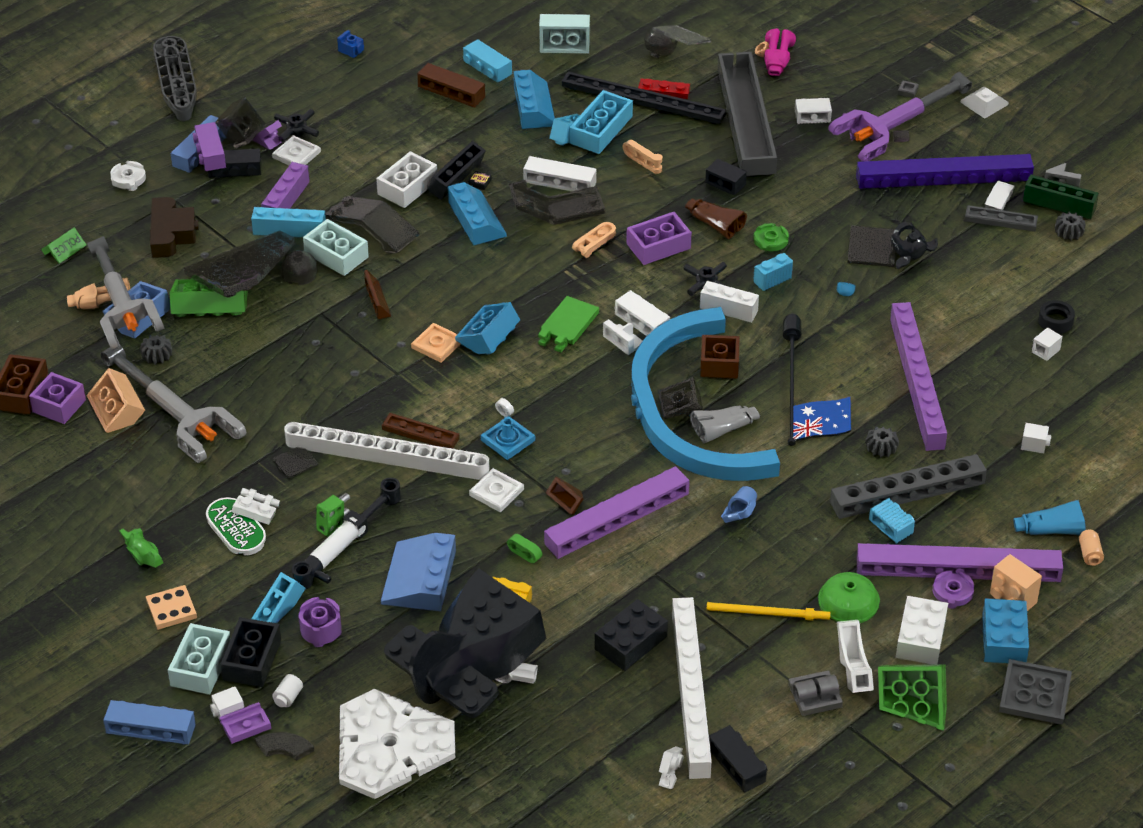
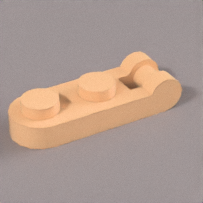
[622,140,662,174]
[572,222,616,258]

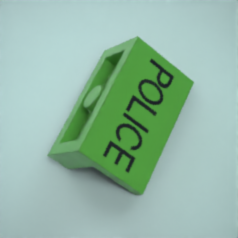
[41,227,86,264]

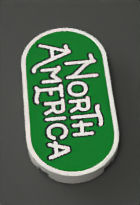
[206,497,266,555]

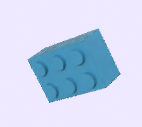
[982,598,1029,663]

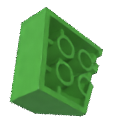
[878,665,947,731]

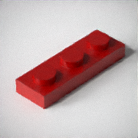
[638,78,690,99]

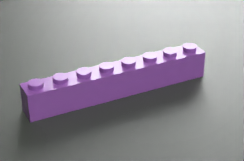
[544,466,689,559]

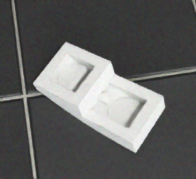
[985,181,1015,210]

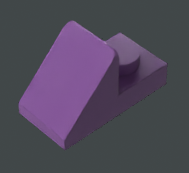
[251,120,282,150]

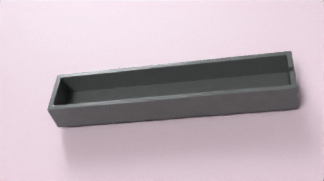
[718,52,777,176]

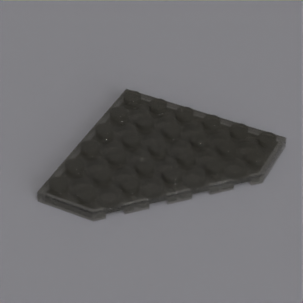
[183,230,295,298]

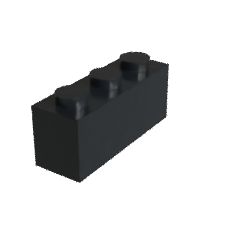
[208,149,261,178]
[709,725,768,793]

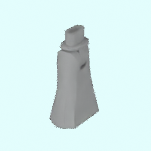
[690,405,760,444]

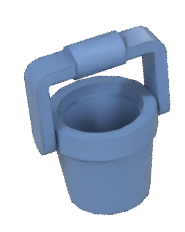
[721,486,757,523]

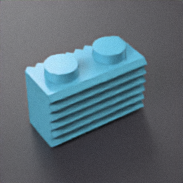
[753,253,793,291]
[869,498,915,543]

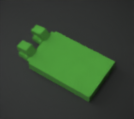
[538,296,599,352]

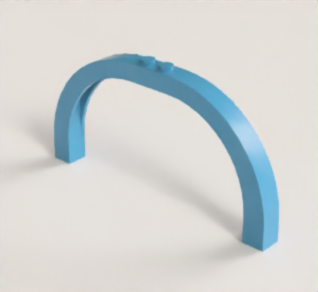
[631,307,780,481]

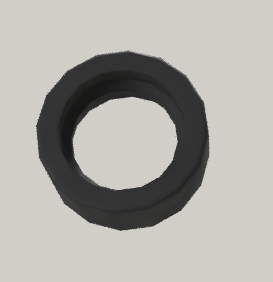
[1039,300,1075,334]

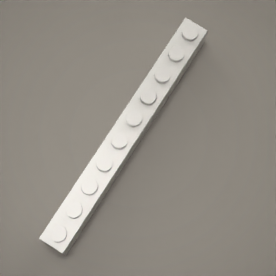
[672,597,712,779]

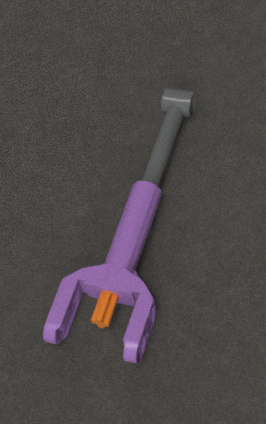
[828,72,972,161]

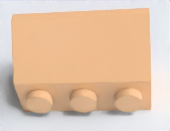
[86,368,145,433]

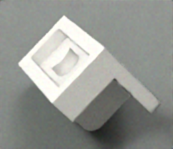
[603,319,642,355]

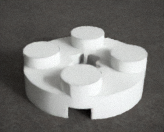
[110,161,146,191]

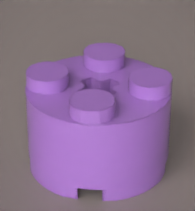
[299,597,342,647]

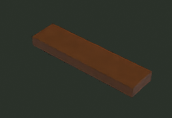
[382,413,460,449]

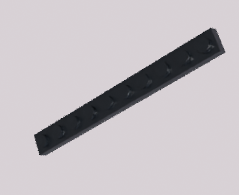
[562,71,726,124]

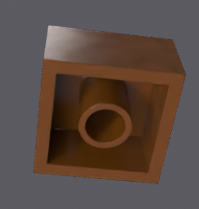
[700,335,740,378]

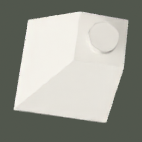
[960,87,1009,118]

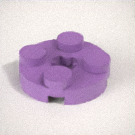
[932,570,974,609]

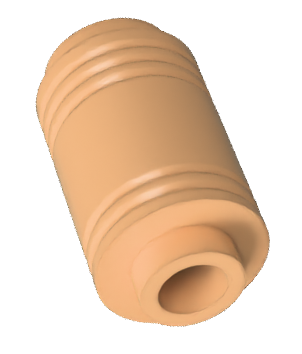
[1079,530,1104,566]

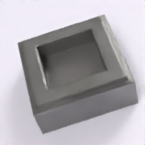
[897,80,919,98]

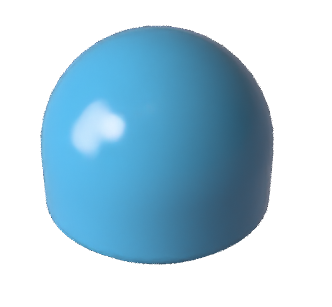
[837,282,856,296]

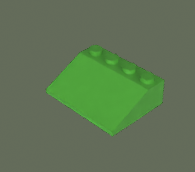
[170,278,248,317]

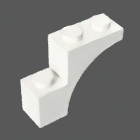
[837,620,874,693]

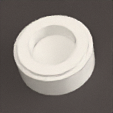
[495,398,514,417]

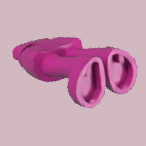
[764,28,796,76]

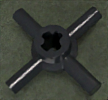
[274,109,319,142]
[684,262,729,296]

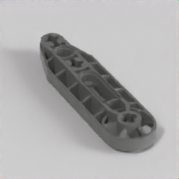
[153,36,197,121]

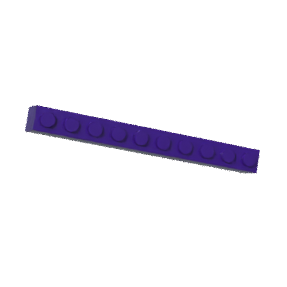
[856,154,1034,189]

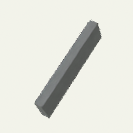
[964,205,1038,232]

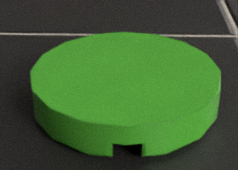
[753,223,789,251]

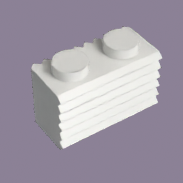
[795,98,832,124]

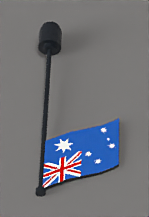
[783,314,851,446]

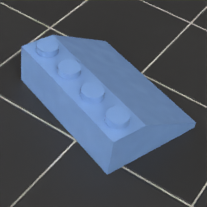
[381,533,456,611]

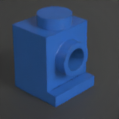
[337,30,364,58]

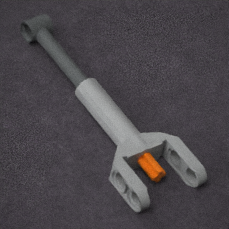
[87,236,165,350]
[100,345,247,463]

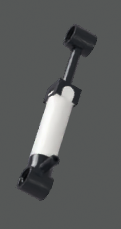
[292,478,401,589]

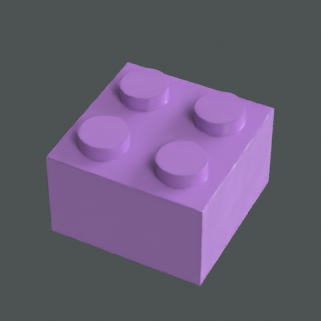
[29,372,86,424]

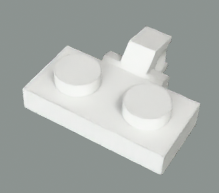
[659,746,684,789]

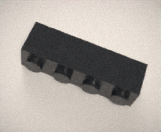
[427,141,486,200]

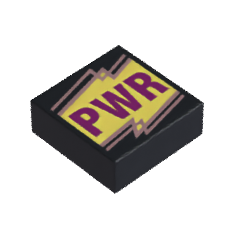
[468,171,492,190]

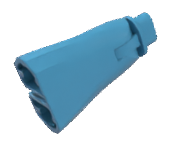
[1013,500,1086,535]

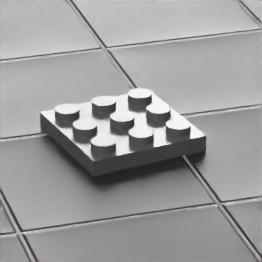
[999,659,1072,725]

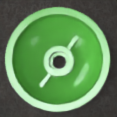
[818,572,880,623]

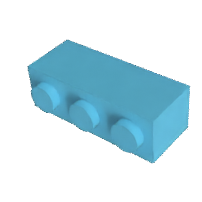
[463,39,512,83]

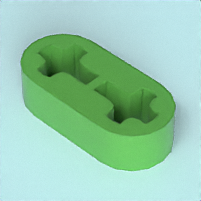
[507,534,543,563]

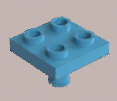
[481,416,535,460]

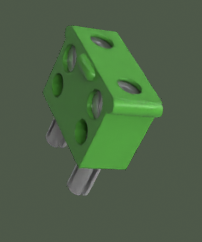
[316,493,350,537]

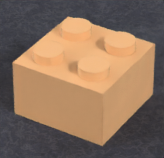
[990,554,1042,611]

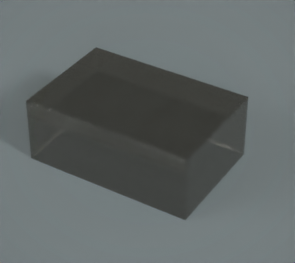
[892,130,910,142]

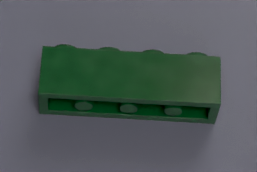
[1023,174,1099,219]

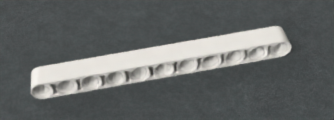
[284,422,489,480]

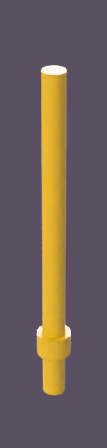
[707,602,830,621]

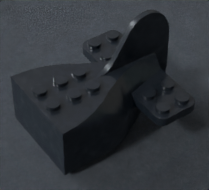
[384,568,547,718]

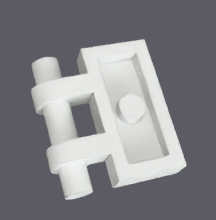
[232,488,280,525]

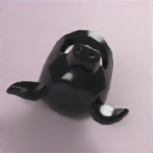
[891,222,938,269]

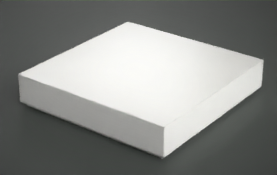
[272,135,321,165]
[469,468,524,512]

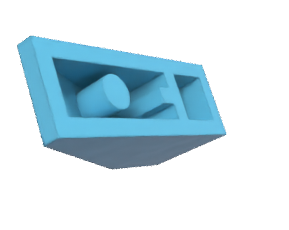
[549,114,580,145]
[251,572,306,623]

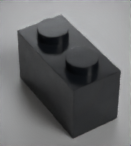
[705,159,747,196]

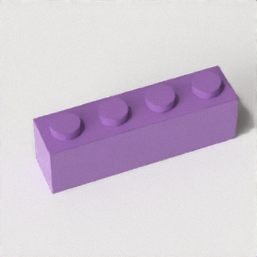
[261,162,310,209]

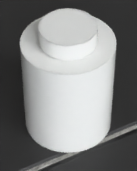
[272,674,303,707]

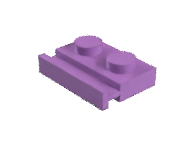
[219,702,271,744]

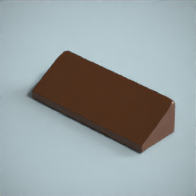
[364,270,391,319]

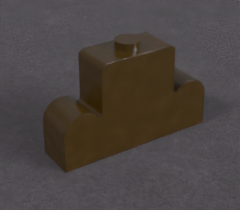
[150,197,199,258]

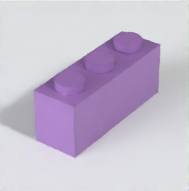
[192,122,226,171]

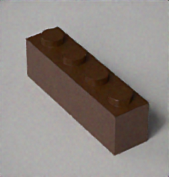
[417,63,485,108]

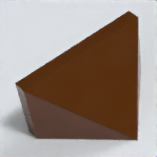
[545,477,584,515]

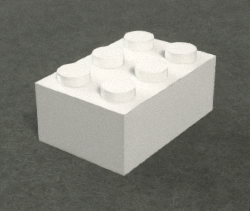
[376,151,438,208]
[896,596,948,665]

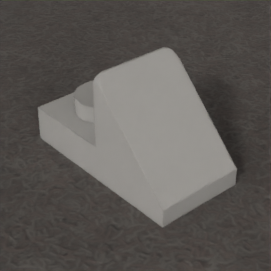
[1045,163,1081,187]

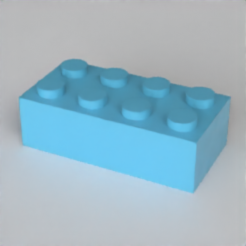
[569,90,633,154]

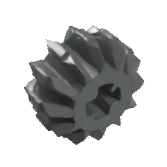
[1055,212,1086,241]
[140,334,172,365]
[865,426,899,458]

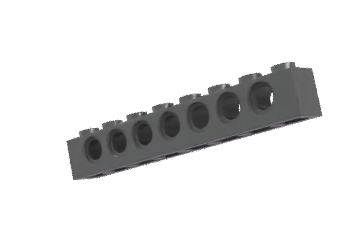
[830,454,987,519]

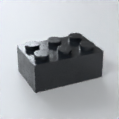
[594,599,668,671]
[220,617,281,687]

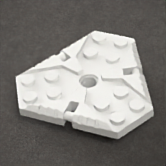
[339,689,455,799]

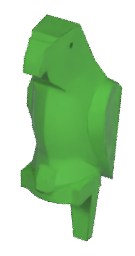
[119,528,163,568]

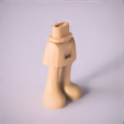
[67,278,130,309]

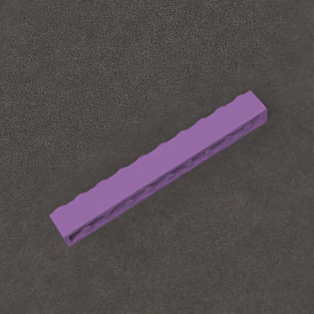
[890,302,947,451]
[857,543,1063,582]

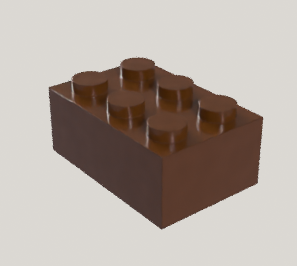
[0,354,49,414]

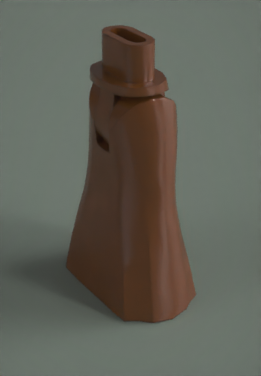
[685,198,747,240]

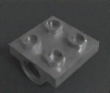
[788,670,843,716]

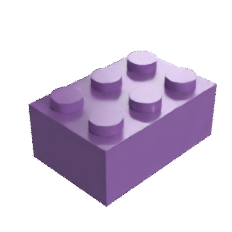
[627,212,692,265]

